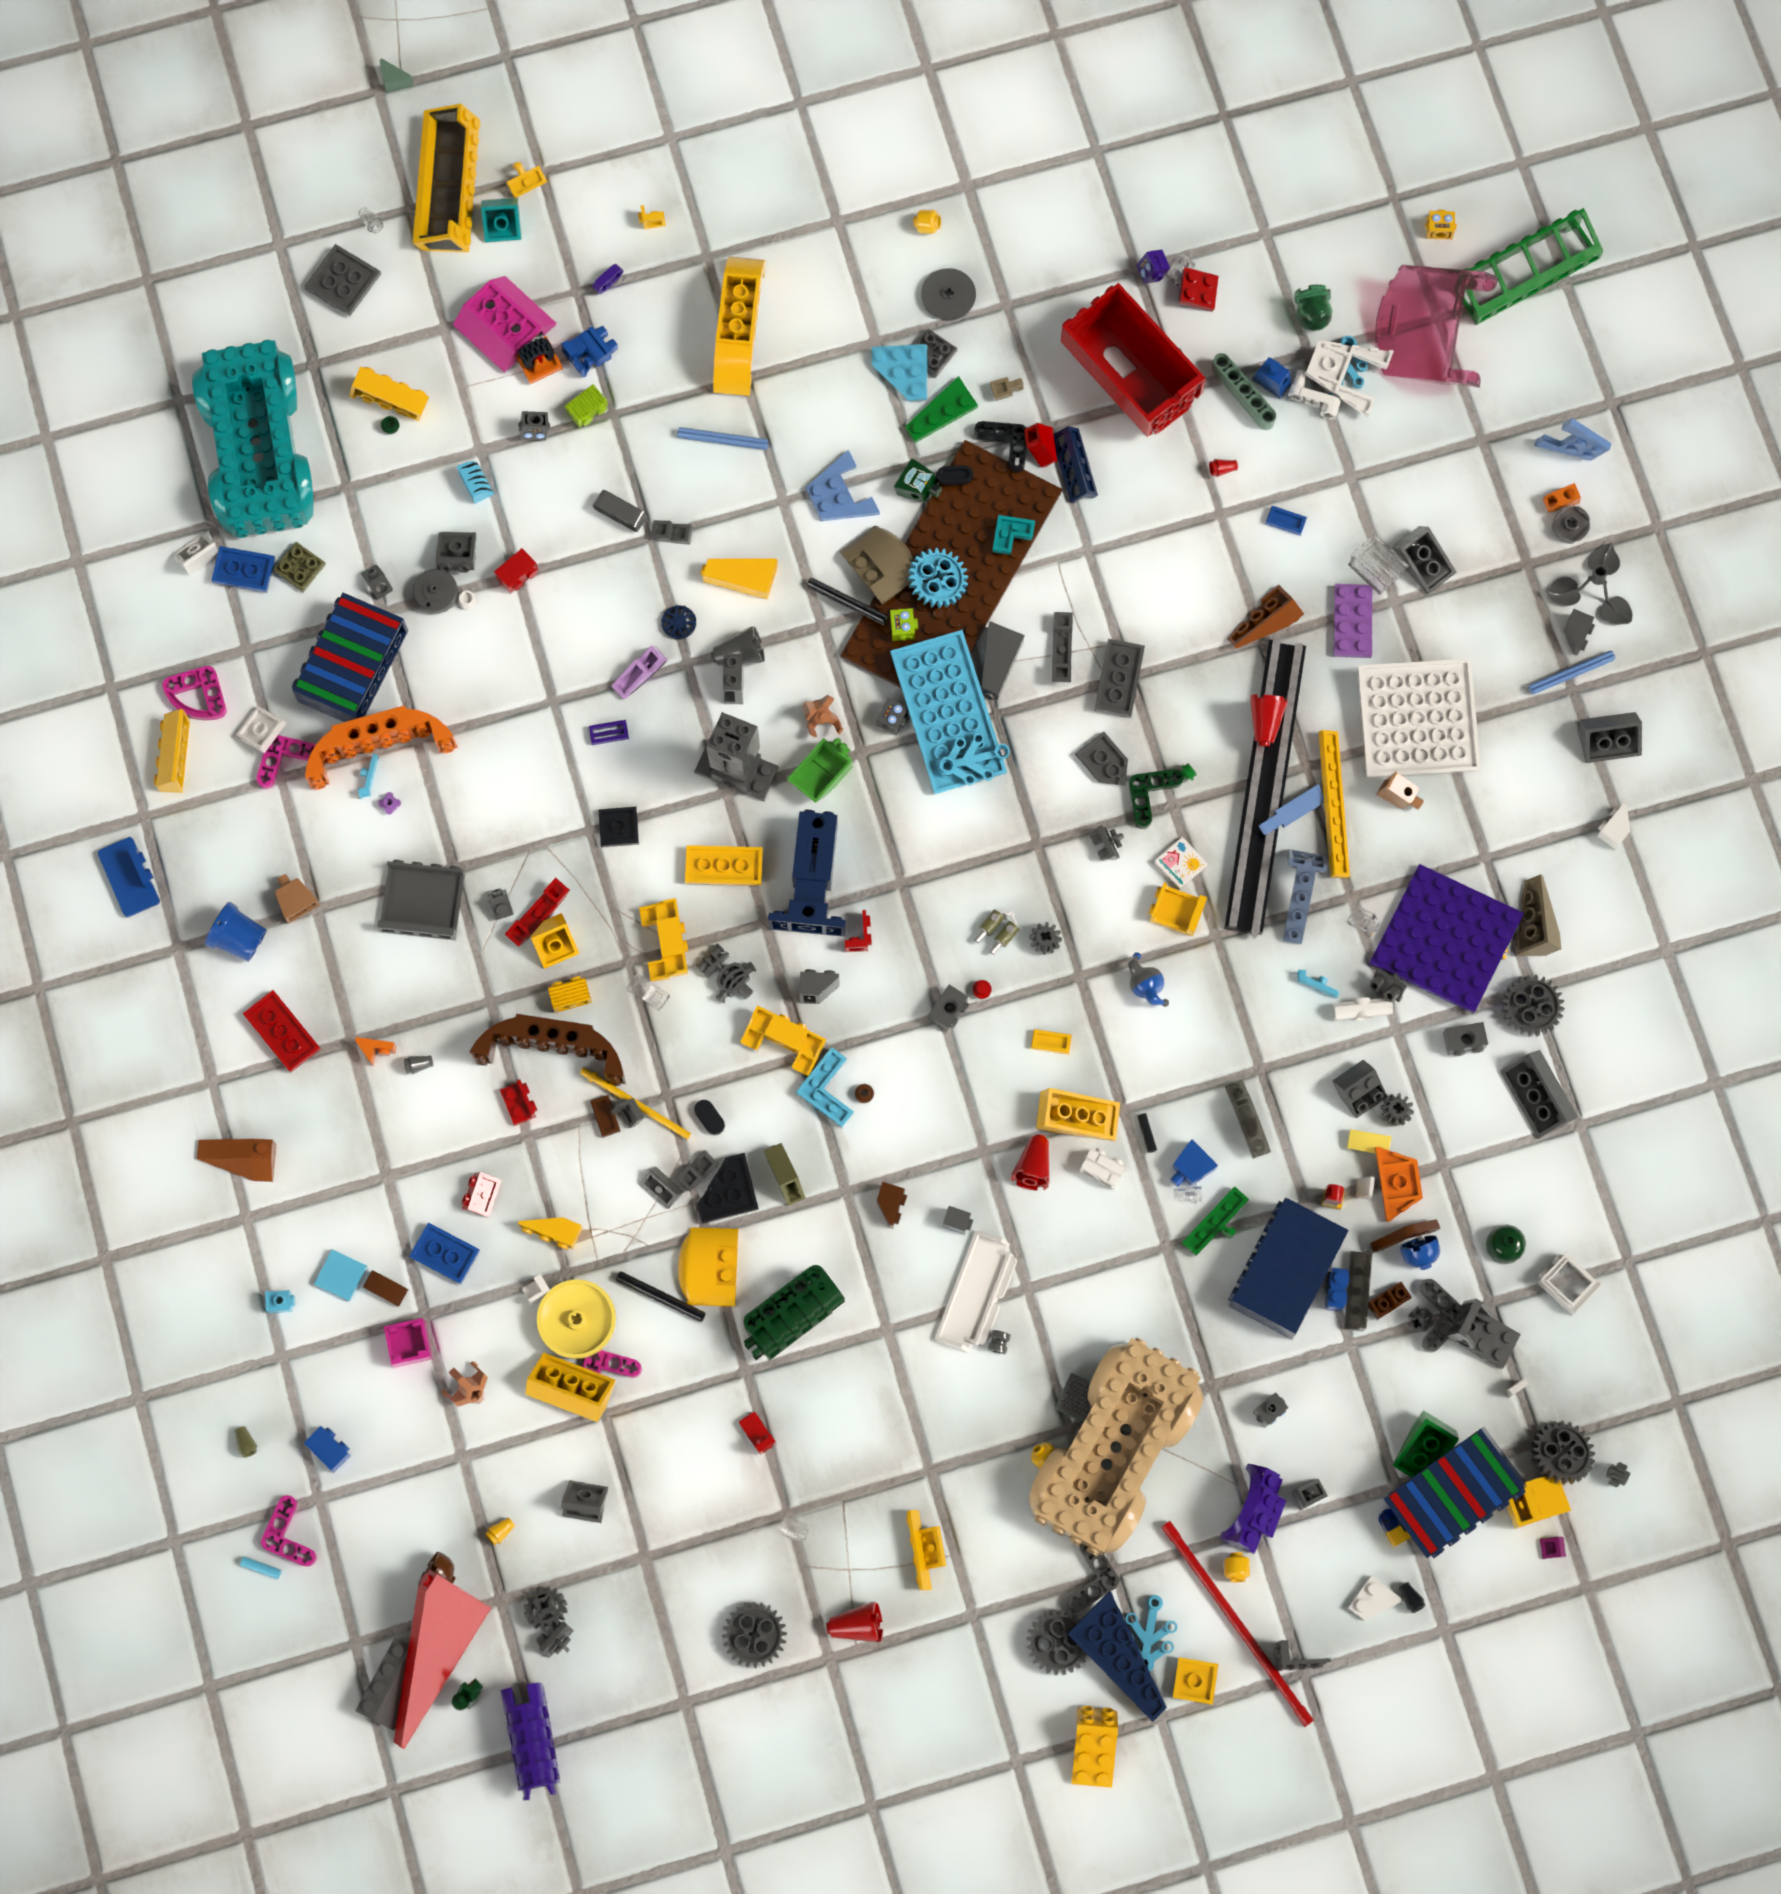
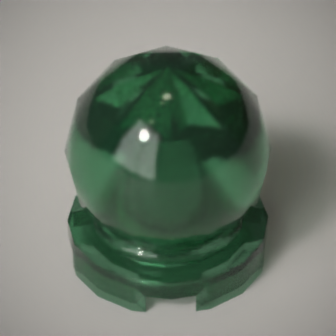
[1294,284,1333,332]

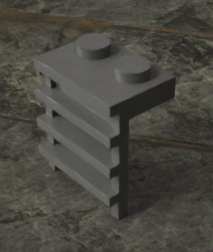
[1273,1640,1331,1671]

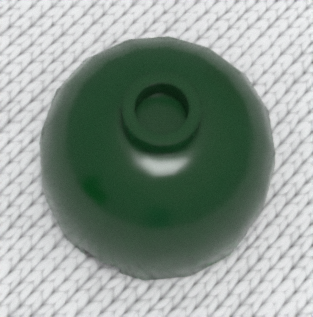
[1486,1224,1526,1264]

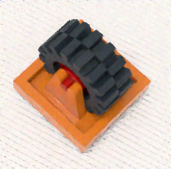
[516,336,563,385]

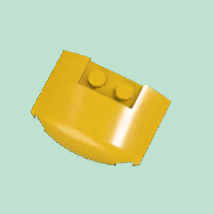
[678,1227,739,1307]

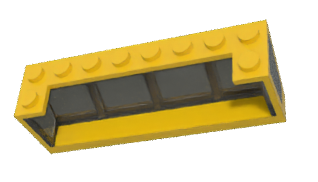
[413,103,480,252]

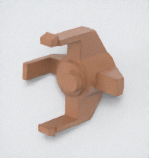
[802,695,843,737]
[442,1361,488,1407]

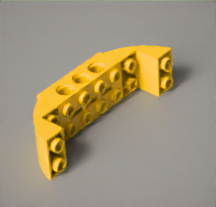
[713,256,766,396]

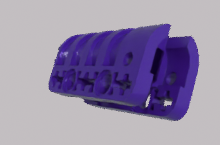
[501,1683,560,1801]

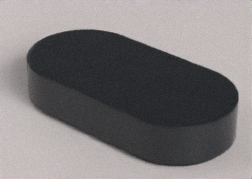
[936,465,973,486]
[694,1100,725,1136]

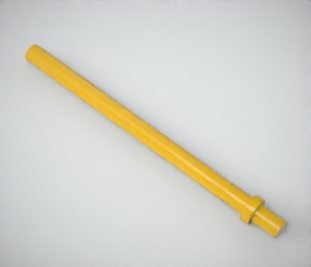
[580,1067,692,1140]

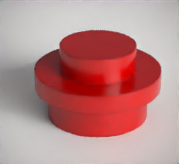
[972,980,992,999]

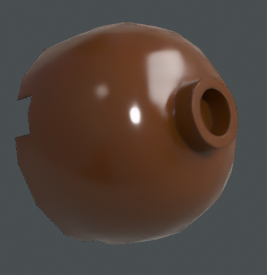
[418,1551,456,1586]

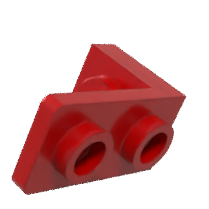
[845,910,872,952]
[739,1412,777,1455]

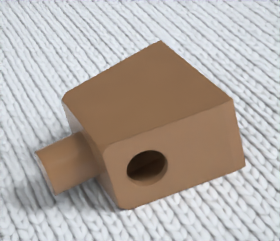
[1376,772,1424,810]
[275,874,320,924]

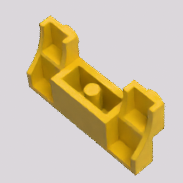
[639,898,689,982]
[740,1005,826,1076]

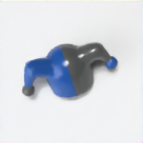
[1128,952,1169,1007]

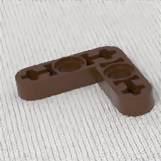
[1369,1219,1441,1253]

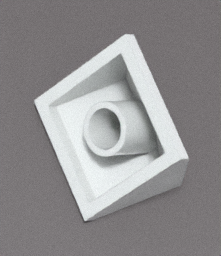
[173,532,218,576]

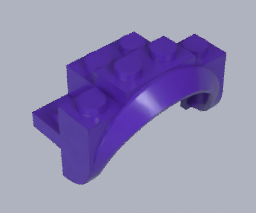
[1219,1464,1286,1554]

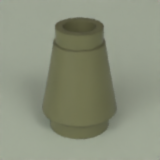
[235,1426,257,1458]

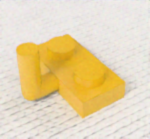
[506,162,547,198]

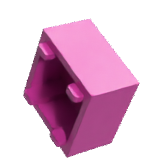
[384,1318,433,1368]

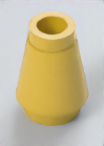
[484,1517,515,1546]

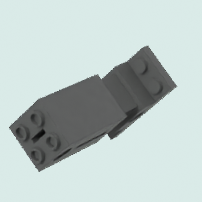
[694,712,779,801]

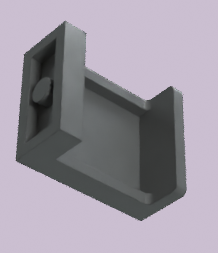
[723,654,744,704]

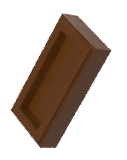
[590,1095,621,1138]

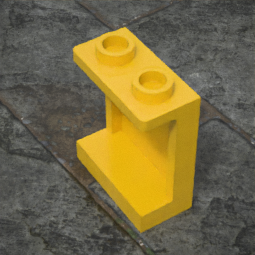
[1148,882,1207,937]

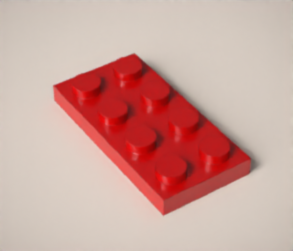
[242,990,321,1073]

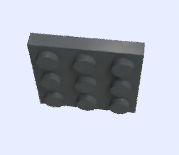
[304,244,381,316]

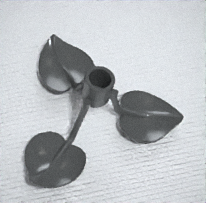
[1547,543,1633,625]

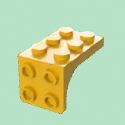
[1071,1705,1118,1788]

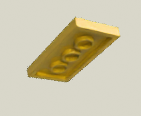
[685,845,763,886]

